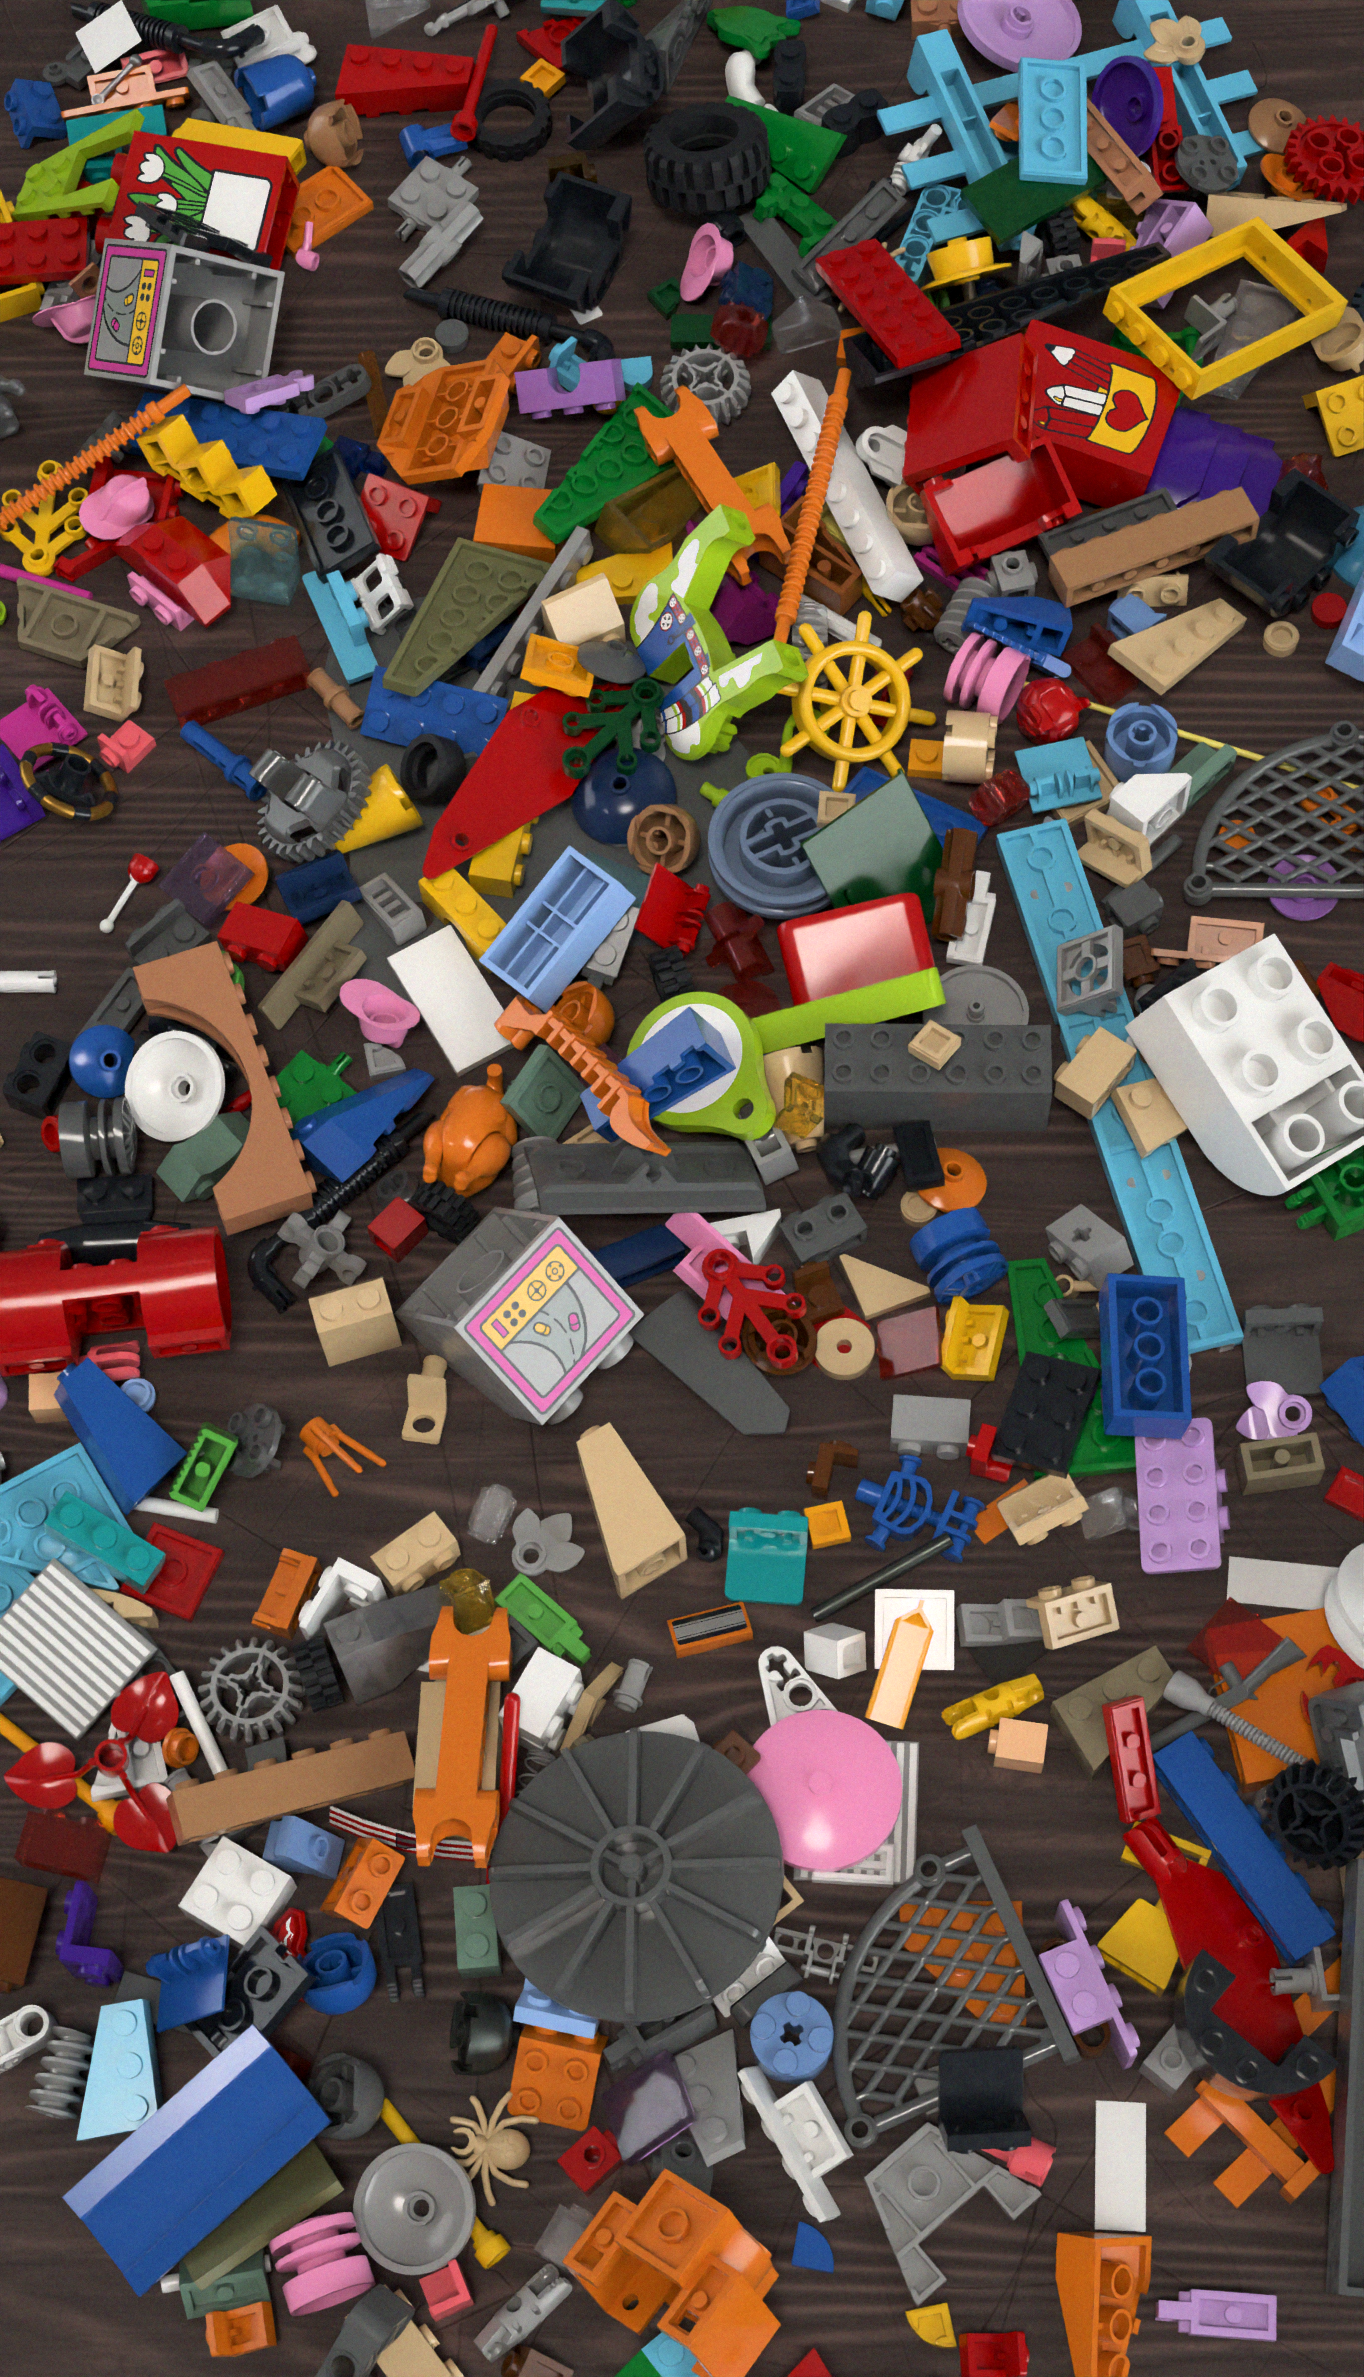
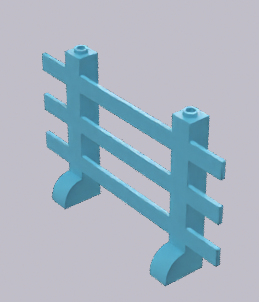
[877,0,1269,252]

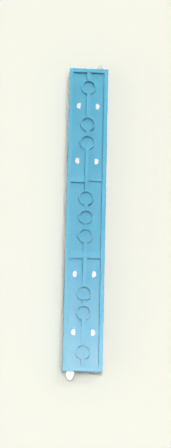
[996,816,1244,1373]

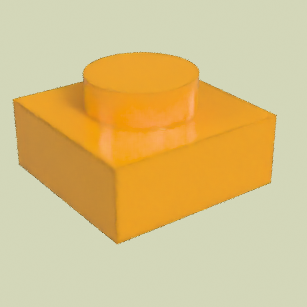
[520,58,566,99]
[907,739,944,779]
[804,1500,851,1550]

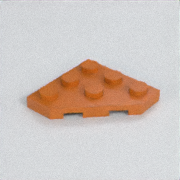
[899,1901,1026,2027]

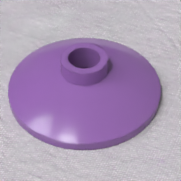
[1267,854,1341,921]

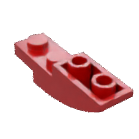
[1143,66,1189,193]

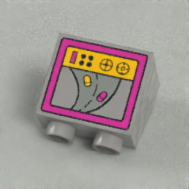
[84,238,285,408]
[394,1207,645,1425]

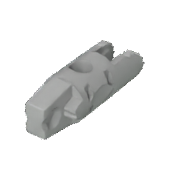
[473,2263,574,2363]

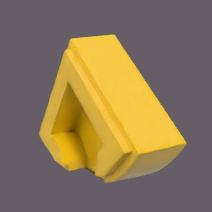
[905,2303,957,2349]

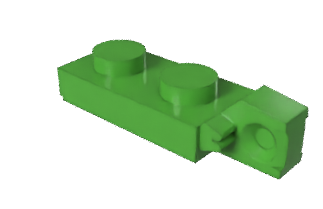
[494,1572,592,1667]

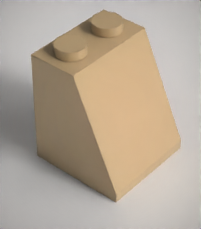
[308,1276,402,1367]

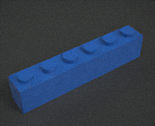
[1153,1730,1336,1968]

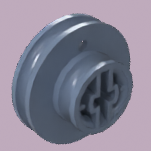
[708,773,835,919]

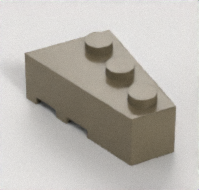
[1049,1645,1174,1783]

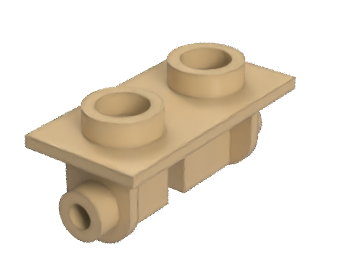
[1117,571,1189,607]

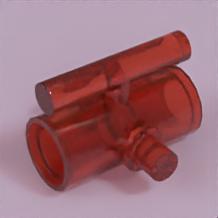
[704,901,775,981]

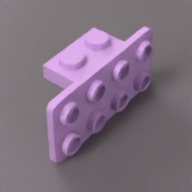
[1135,1418,1230,1575]
[1038,1899,1140,2070]

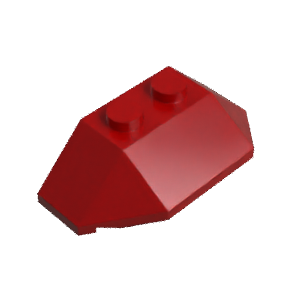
[111,516,231,628]
[1316,961,1364,1042]

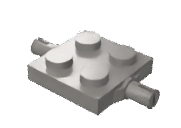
[387,155,479,242]

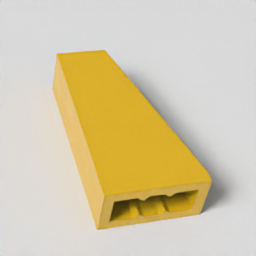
[171,118,307,176]

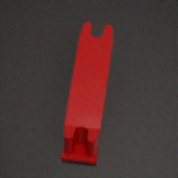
[53,536,120,583]

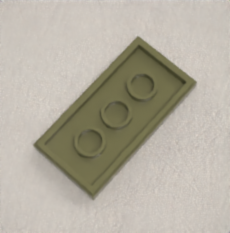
[182,2140,344,2291]

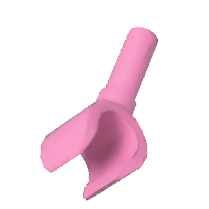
[296,221,320,271]

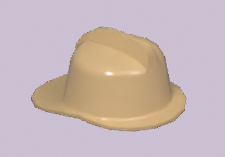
[1311,306,1364,373]

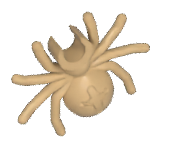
[450,2091,539,2206]

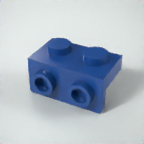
[4,79,67,149]

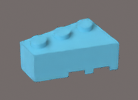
[76,1999,164,2141]

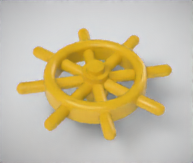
[777,611,936,793]

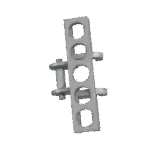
[773,1925,879,1985]

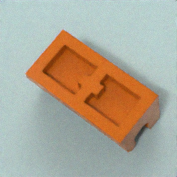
[251,1548,322,1640]

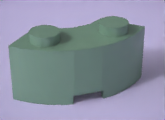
[156,1111,250,1203]

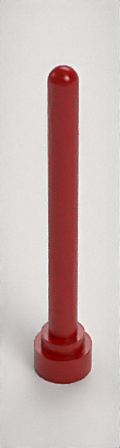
[450,24,498,142]
[485,1692,521,1884]

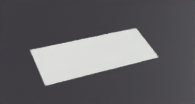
[1227,1556,1339,1610]
[1095,2100,1146,2232]

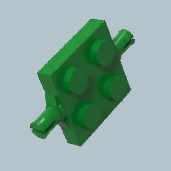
[276,1050,357,1134]

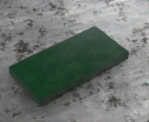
[959,152,1108,246]

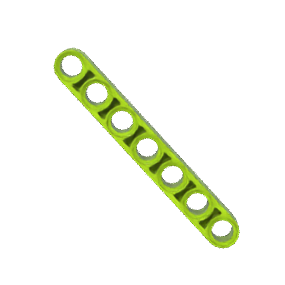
[751,967,947,1054]

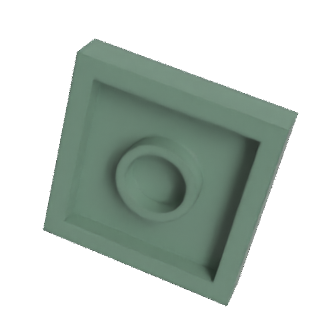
[500,1044,587,1140]

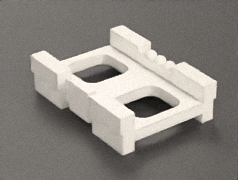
[350,553,414,635]

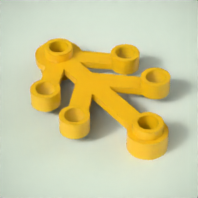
[0,460,88,577]

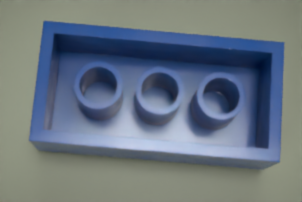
[1098,1273,1192,1439]

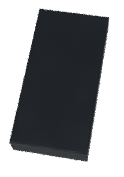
[892,1121,945,1192]

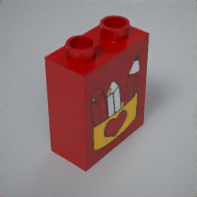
[979,319,1181,508]

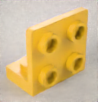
[1302,375,1364,458]

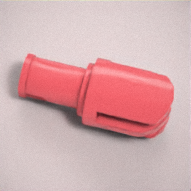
[55,1340,140,1382]

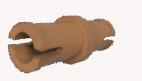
[307,667,365,730]

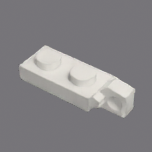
[946,870,996,966]

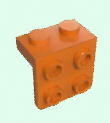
[507,2024,609,2131]

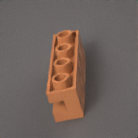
[1087,97,1164,215]

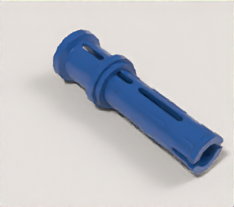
[180,720,267,801]

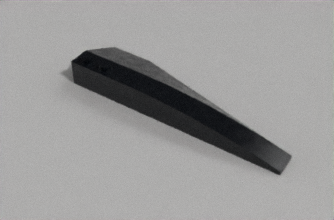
[842,242,1172,389]

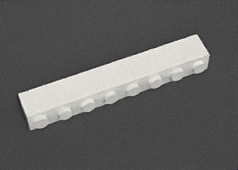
[771,370,924,603]

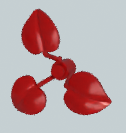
[4,1671,179,1854]

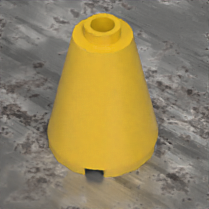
[331,763,424,854]

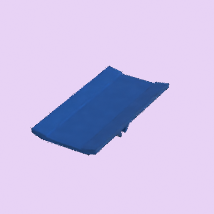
[62,2024,333,2297]

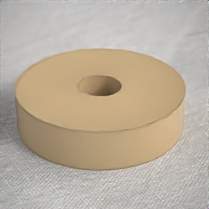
[814,1318,875,1380]

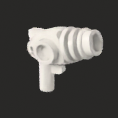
[890,124,942,196]

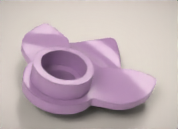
[1236,1381,1312,1440]

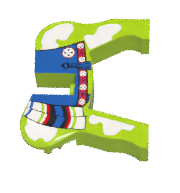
[630,504,809,761]

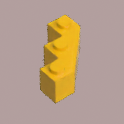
[136,414,278,520]

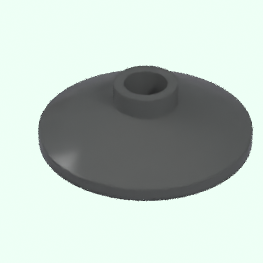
[577,640,646,684]

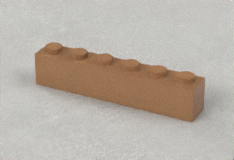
[1048,486,1260,608]
[166,1728,415,1846]

